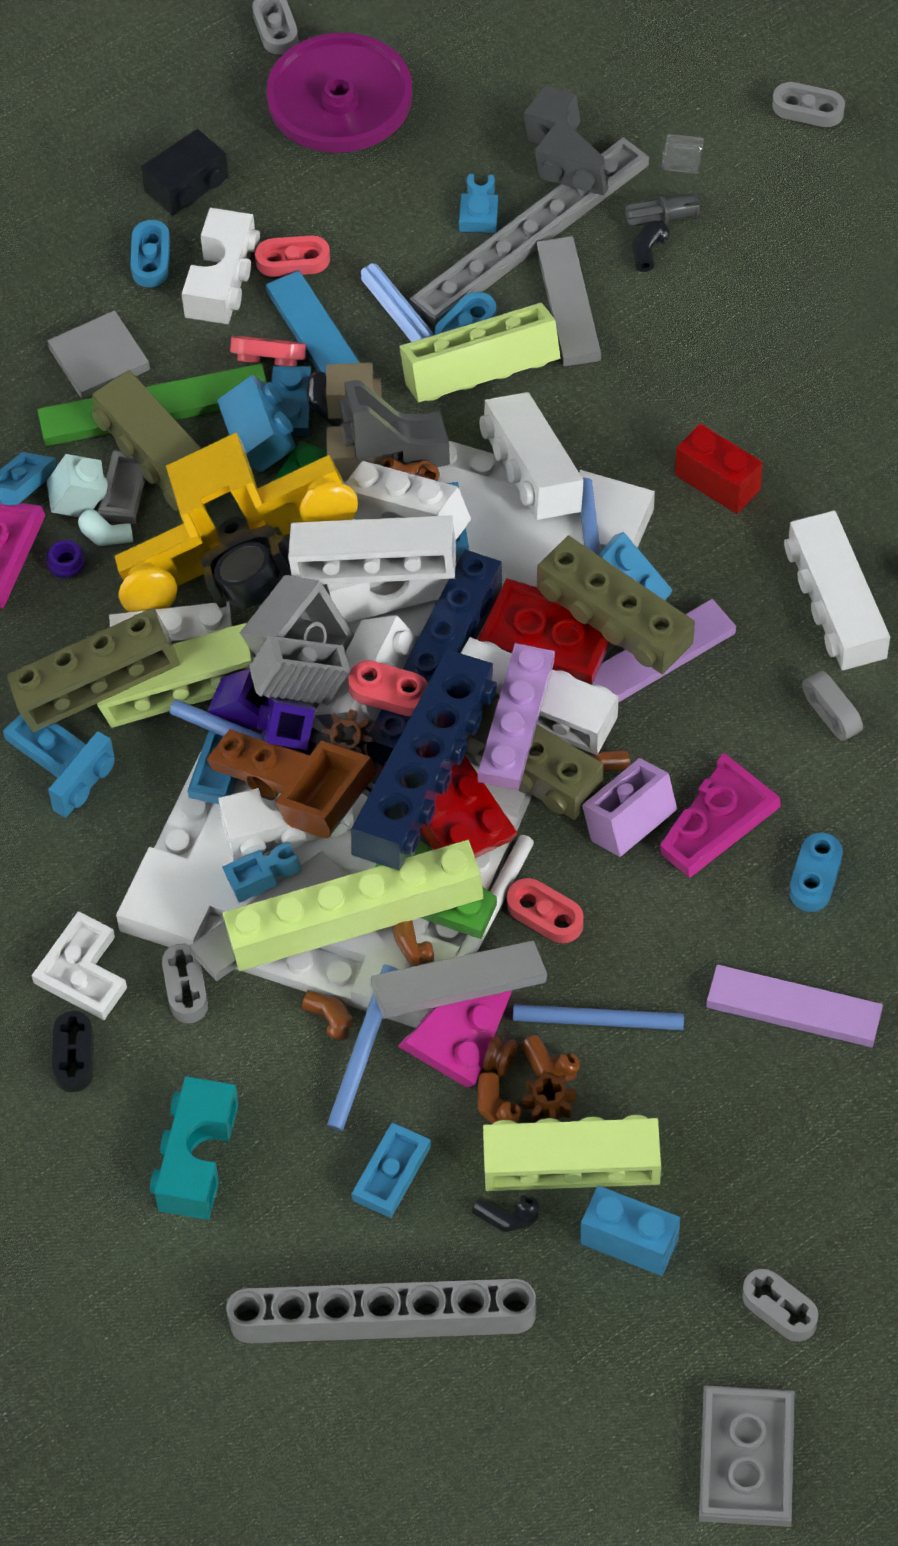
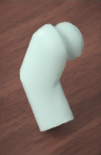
[78,509,133,546]

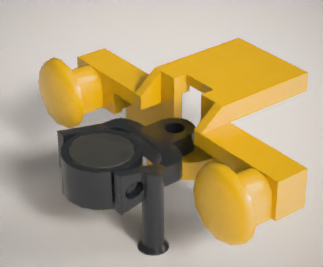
[115,432,358,612]

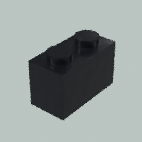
[141,128,229,216]

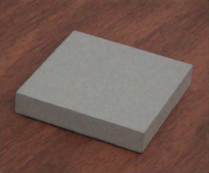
[48,310,150,400]

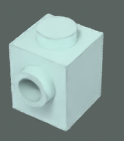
[47,454,108,517]

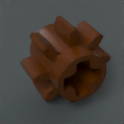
[322,709,376,755]
[522,1070,576,1123]

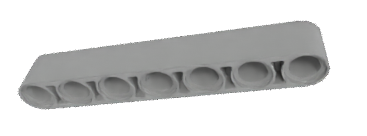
[226,1279,536,1343]

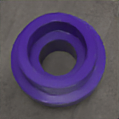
[46,540,86,578]

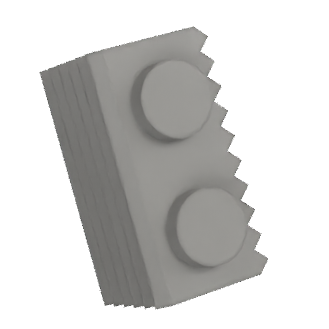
[249,635,351,705]

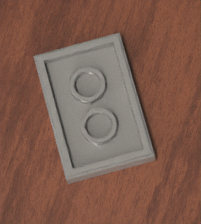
[699,1385,795,1527]

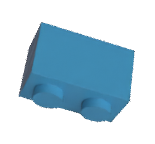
[217,375,297,472]
[581,1185,680,1276]

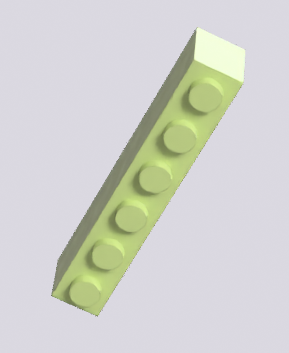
[222,840,484,971]

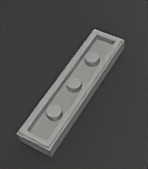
[536,236,601,366]
[189,851,346,982]
[371,940,547,1019]

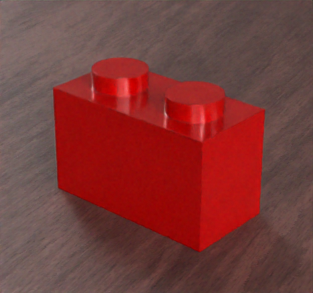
[675,423,763,514]

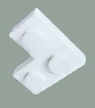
[32,911,127,1020]

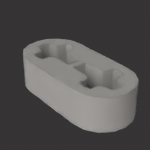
[802,671,863,741]
[162,944,208,1023]
[742,1269,819,1342]

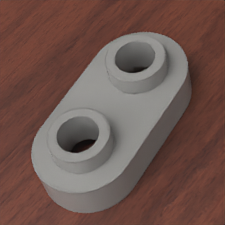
[252,0,298,54]
[772,82,845,127]

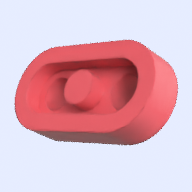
[255,235,330,277]
[230,336,306,366]
[348,660,428,716]
[507,878,584,943]

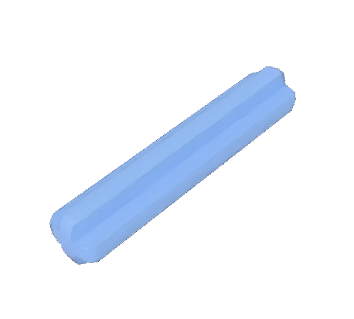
[361,263,433,342]

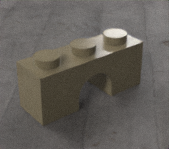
[326,362,383,481]

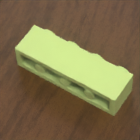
[399,302,560,403]
[97,623,255,728]
[483,1115,661,1191]

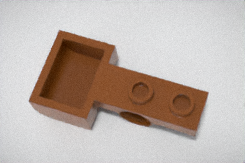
[206,729,377,838]

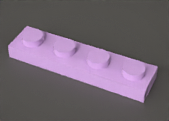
[478,643,555,790]

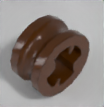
[483,1034,517,1077]

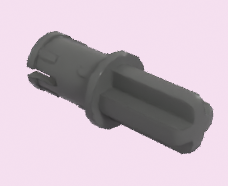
[625,193,700,226]

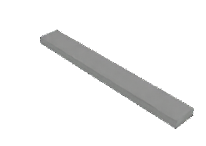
[409,137,649,328]

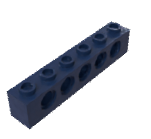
[366,549,502,766]
[351,649,497,870]

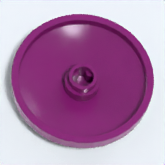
[266,33,413,153]

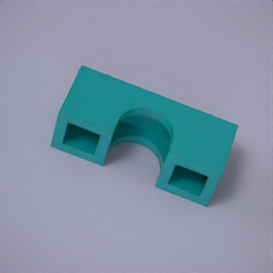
[150,1076,239,1220]

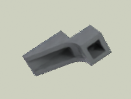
[524,86,609,196]
[339,380,450,467]

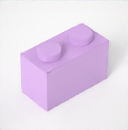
[582,758,677,857]

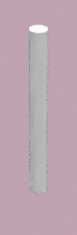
[456,835,534,957]

